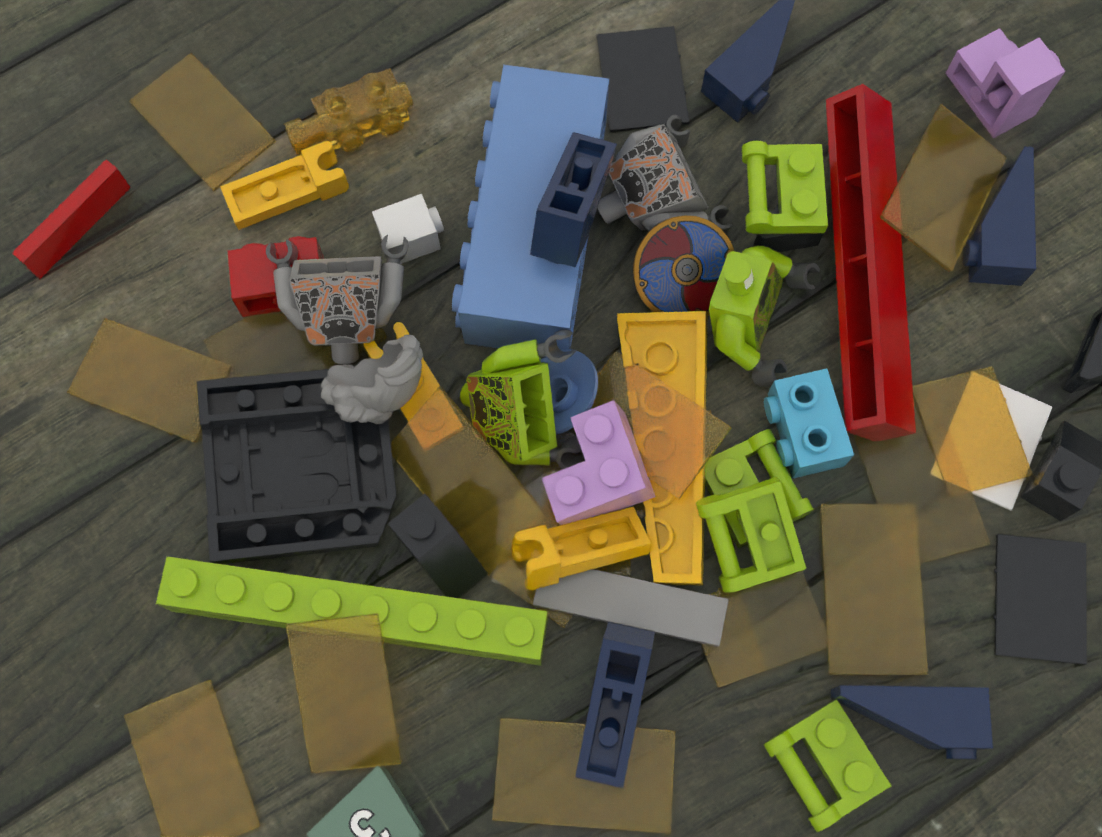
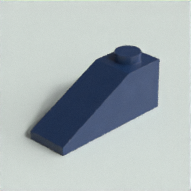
[701,0,795,123]
[530,132,617,267]
[962,146,1036,286]
[575,622,655,788]
[831,685,993,760]

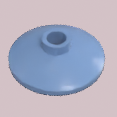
[541,349,598,434]

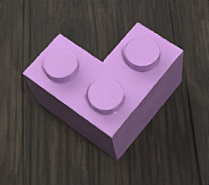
[946,28,1065,138]
[542,400,656,525]

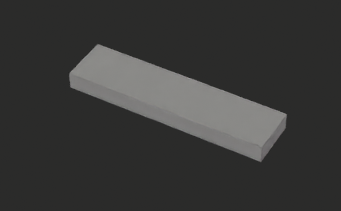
[533,569,728,647]

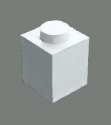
[372,194,444,264]

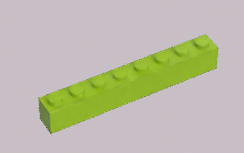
[156,556,548,666]

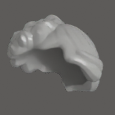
[321,335,423,424]

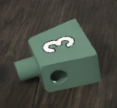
[306,765,427,837]

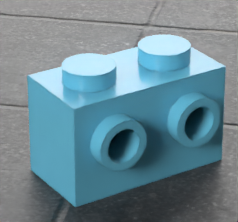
[764,368,854,479]

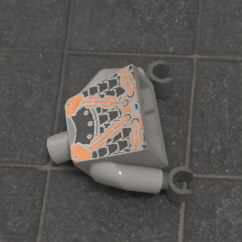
[597,115,733,234]
[266,235,409,364]

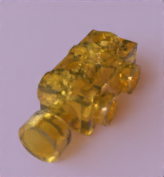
[283,68,413,156]

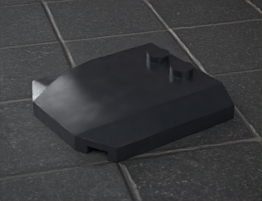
[197,369,396,564]

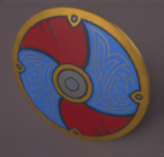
[633,215,735,316]

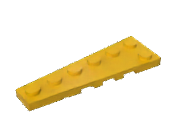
[617,311,708,586]

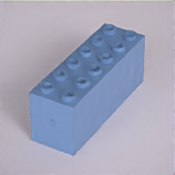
[452,65,609,350]

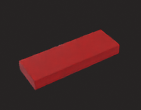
[12,160,131,279]

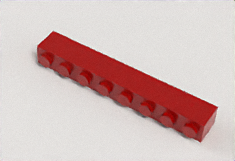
[826,84,916,442]

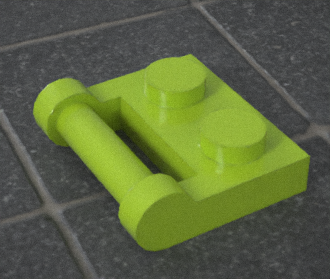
[741,141,828,234]
[705,429,814,548]
[696,477,807,593]
[763,700,891,833]

